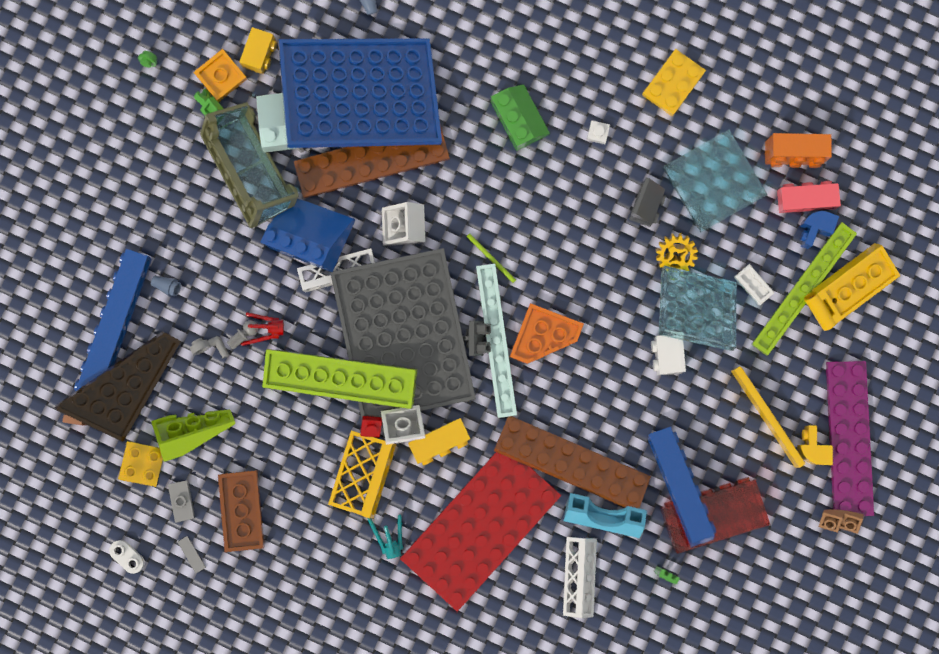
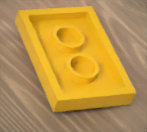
[642,49,706,117]

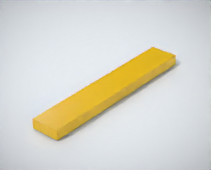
[731,366,805,468]

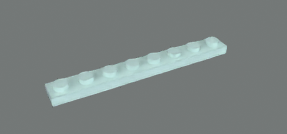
[476,264,517,418]

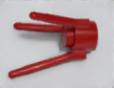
[241,312,284,346]

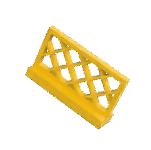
[328,431,397,518]

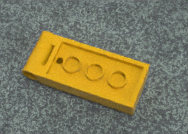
[804,243,900,331]

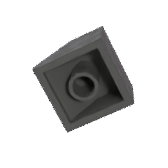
[628,177,666,228]

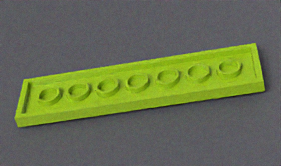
[262,349,417,409]

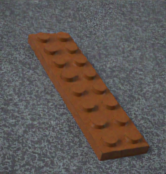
[294,125,450,199]
[494,416,651,508]

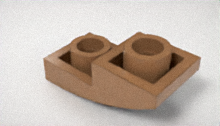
[818,510,864,534]

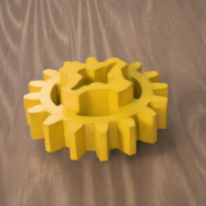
[656,233,698,275]

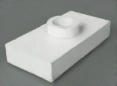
[734,264,775,306]

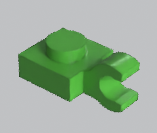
[194,89,223,121]

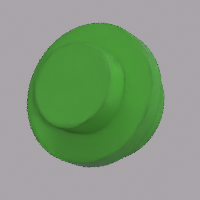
[138,51,157,68]

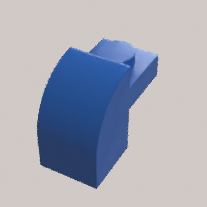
[800,211,839,249]

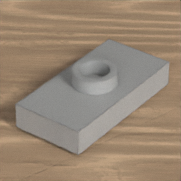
[168,480,195,523]

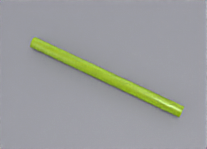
[466,233,516,283]

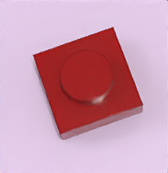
[360,416,382,438]

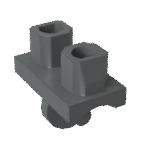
[462,321,491,356]

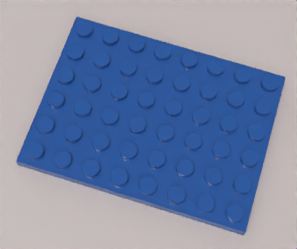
[278,38,442,148]

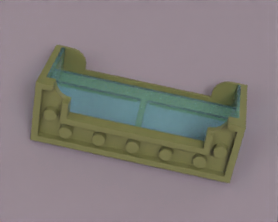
[200,102,299,228]

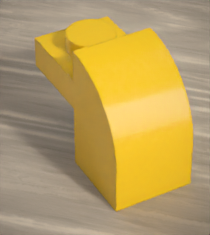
[797,425,833,465]

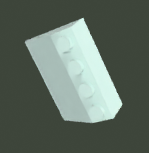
[256,93,296,153]

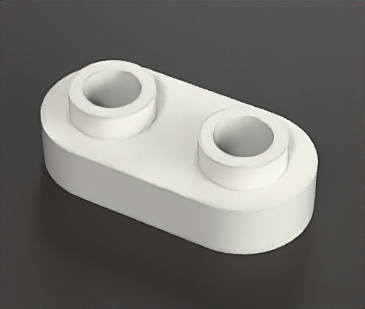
[109,540,145,574]

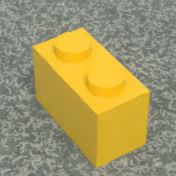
[239,27,277,74]

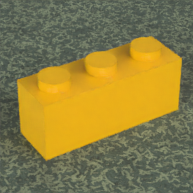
[408,418,470,466]

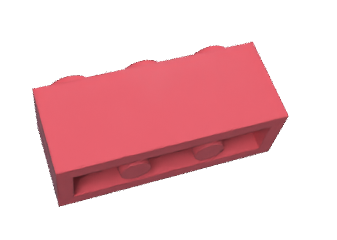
[777,181,841,213]

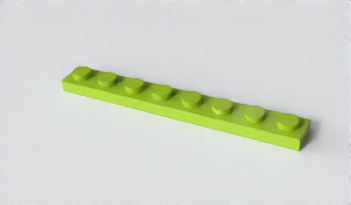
[751,222,857,356]

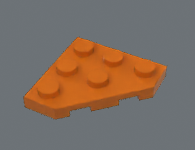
[510,303,584,364]

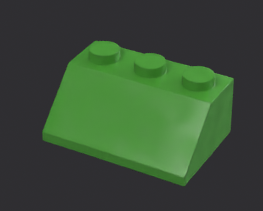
[491,85,550,151]

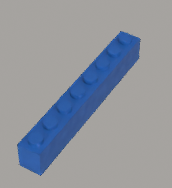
[74,249,152,391]

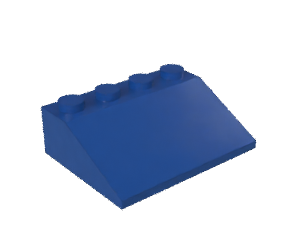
[260,198,356,272]

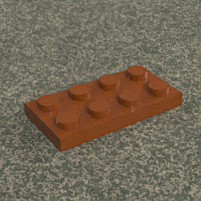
[218,470,265,552]

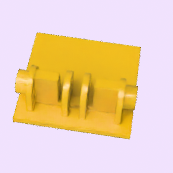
[118,441,163,487]

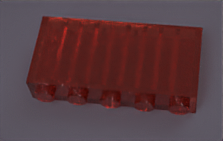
[660,477,770,554]

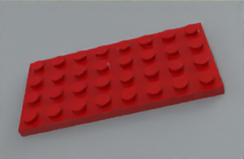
[400,452,561,612]

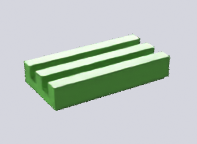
[654,566,680,585]

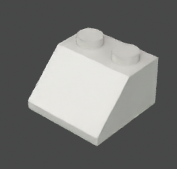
[382,202,425,246]
[651,333,686,376]
[381,405,425,445]

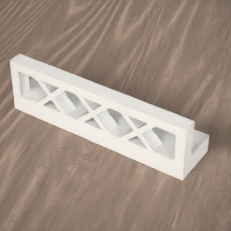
[297,248,375,292]
[563,537,597,618]

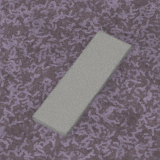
[178,536,206,573]

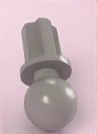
[227,320,258,349]

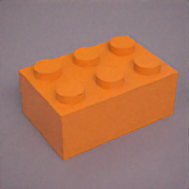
[765,133,832,168]

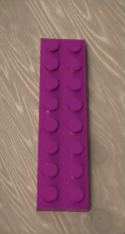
[826,361,874,516]

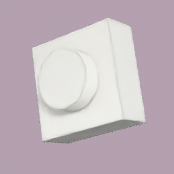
[587,120,610,144]

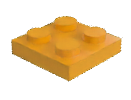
[193,49,247,102]

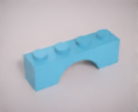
[564,493,647,538]

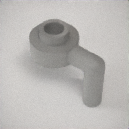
[190,336,229,359]

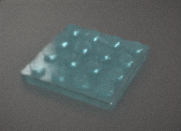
[663,130,768,233]
[659,266,736,351]

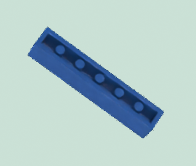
[648,427,716,547]

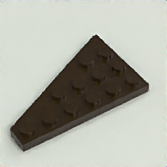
[55,331,181,442]

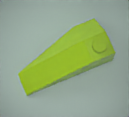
[151,409,236,462]

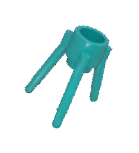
[368,514,404,559]

